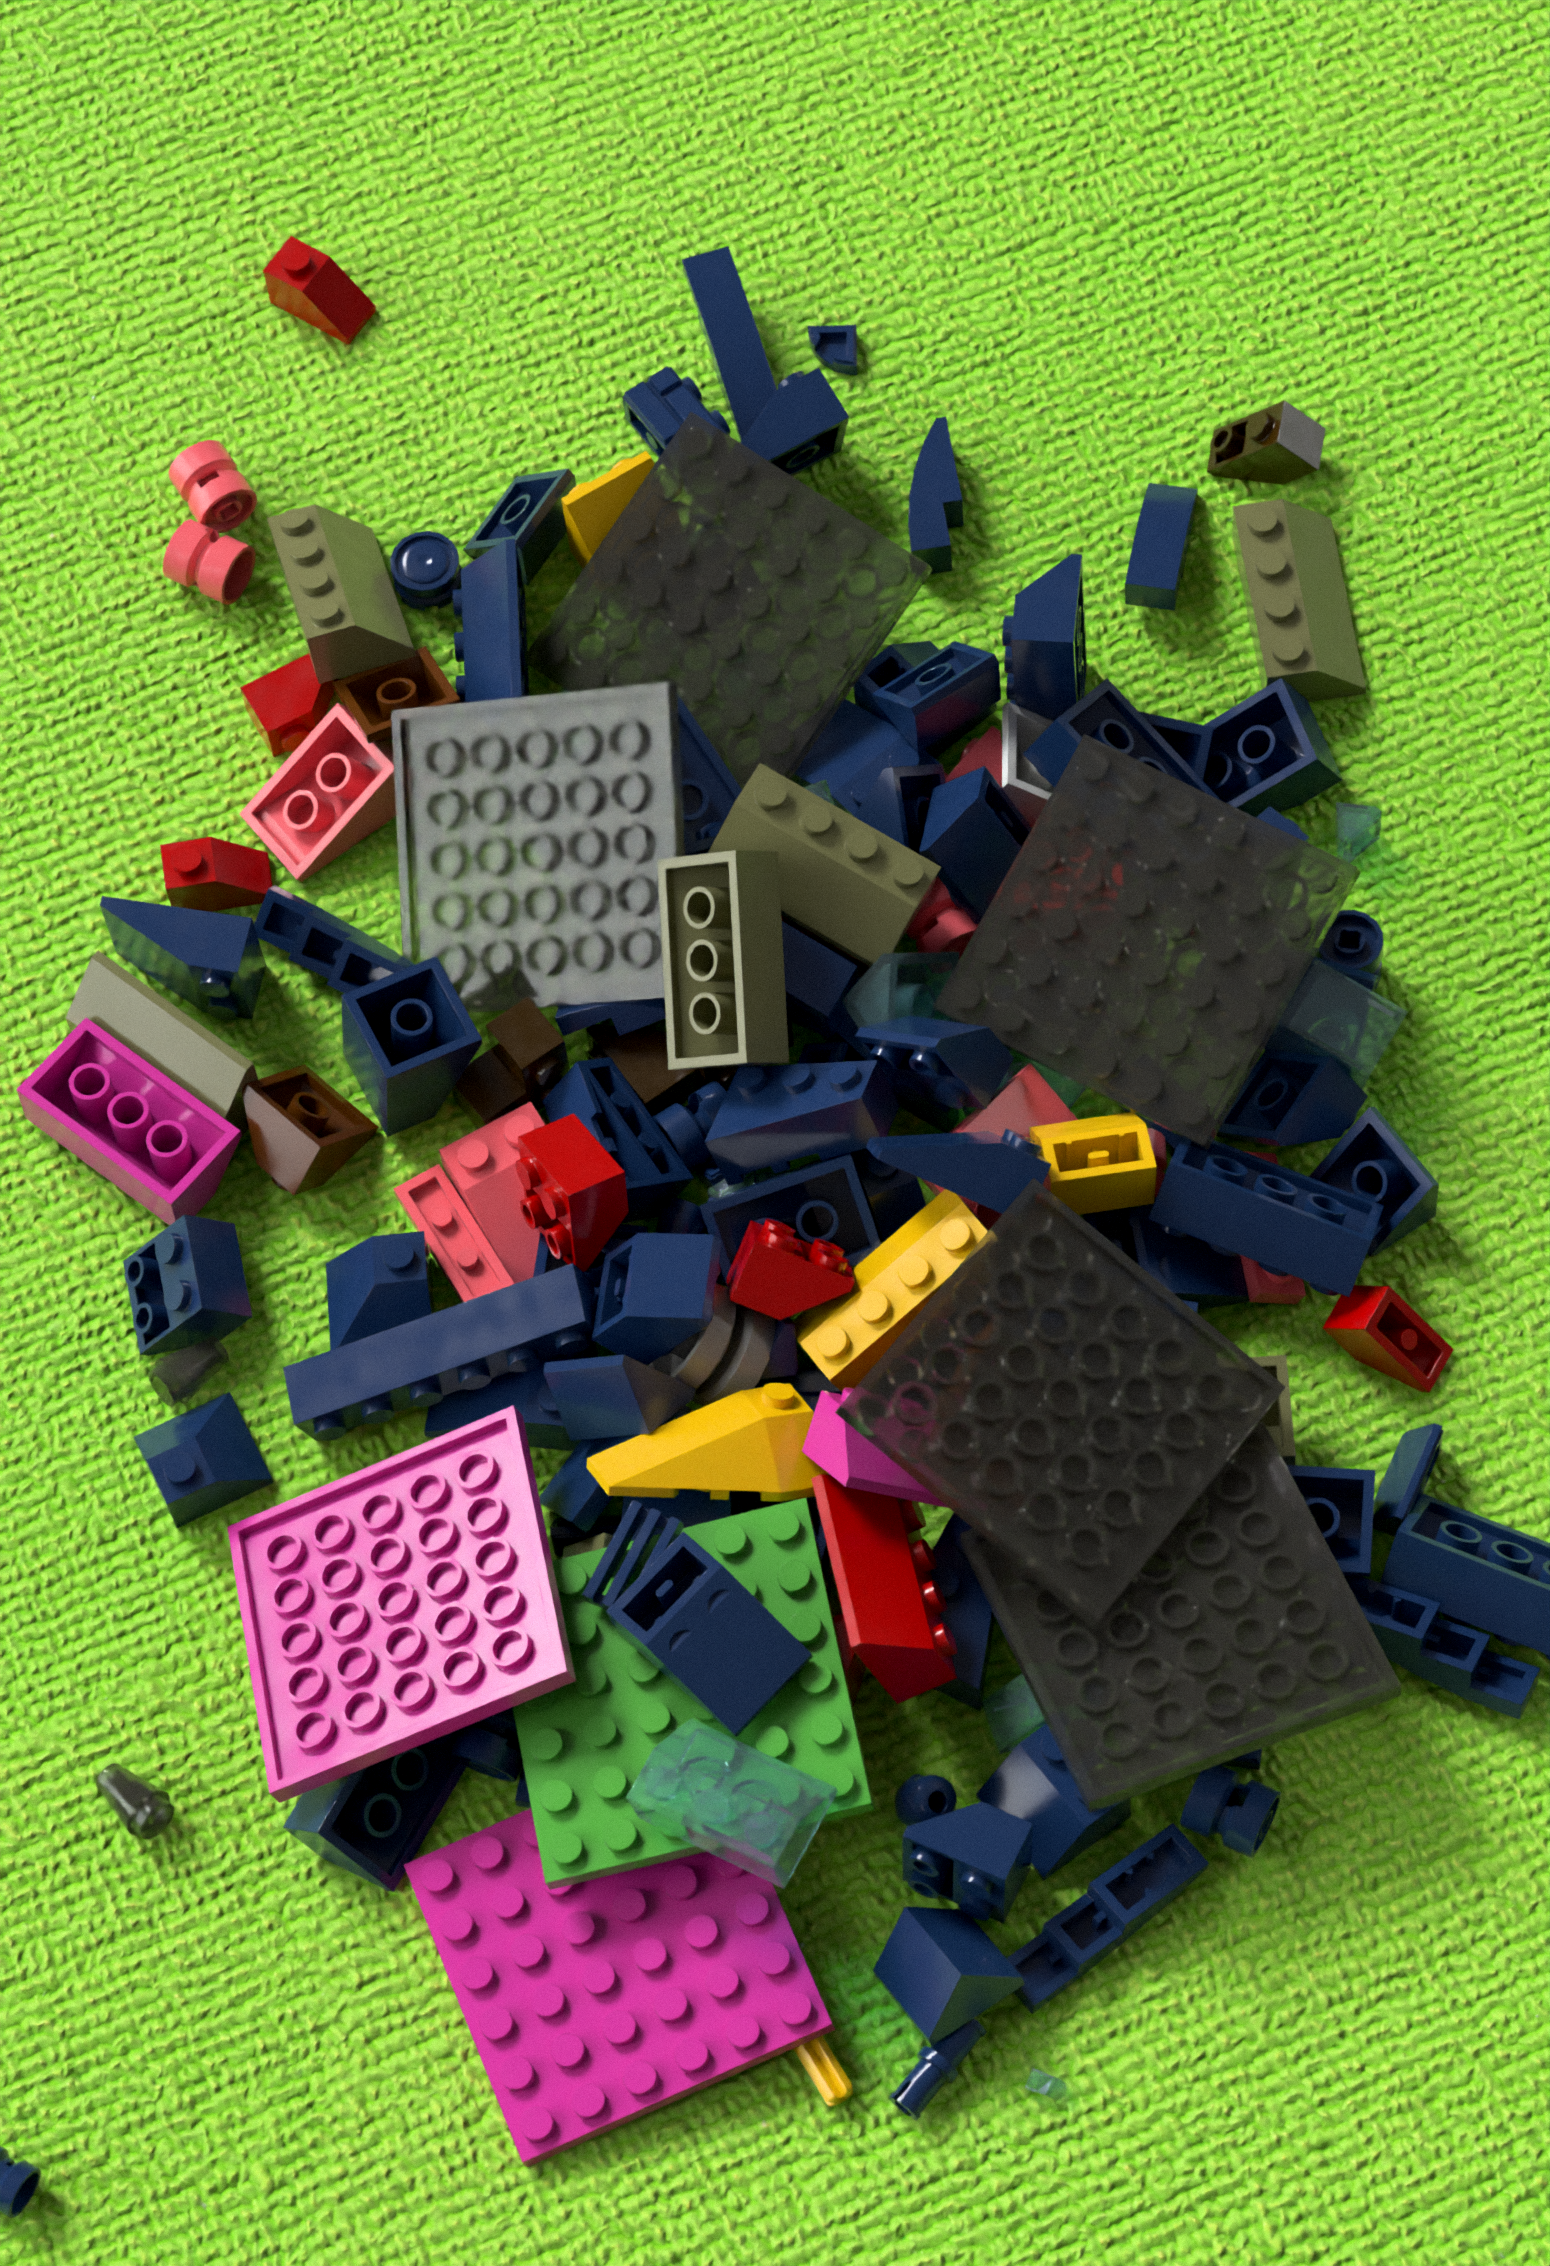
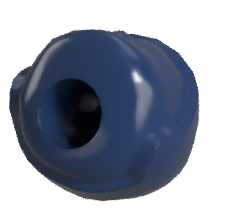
[894,1774,957,1826]

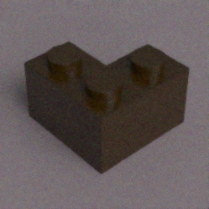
[452,997,570,1129]

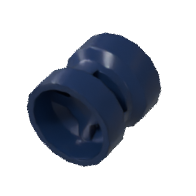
[0,2146,41,2219]

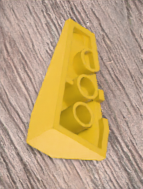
[586,1383,828,1502]

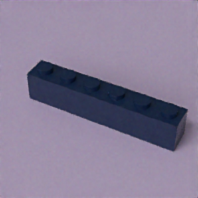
[283,1263,598,1441]

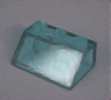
[626,1718,838,1889]

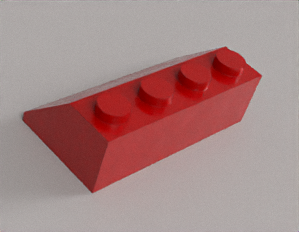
[811,1474,958,1704]

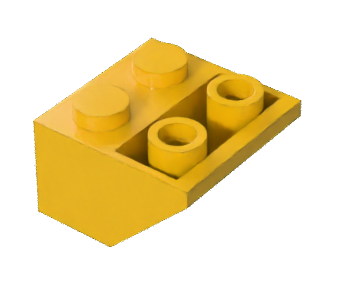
[561,451,684,593]
[1029,1112,1157,1219]

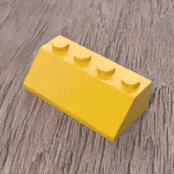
[793,1189,1014,1392]

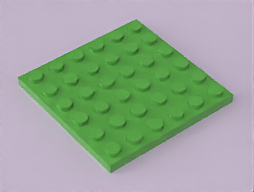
[513,1498,875,1890]

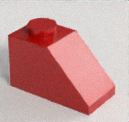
[263,236,377,345]
[240,653,338,757]
[160,837,273,912]
[1323,1285,1454,1393]

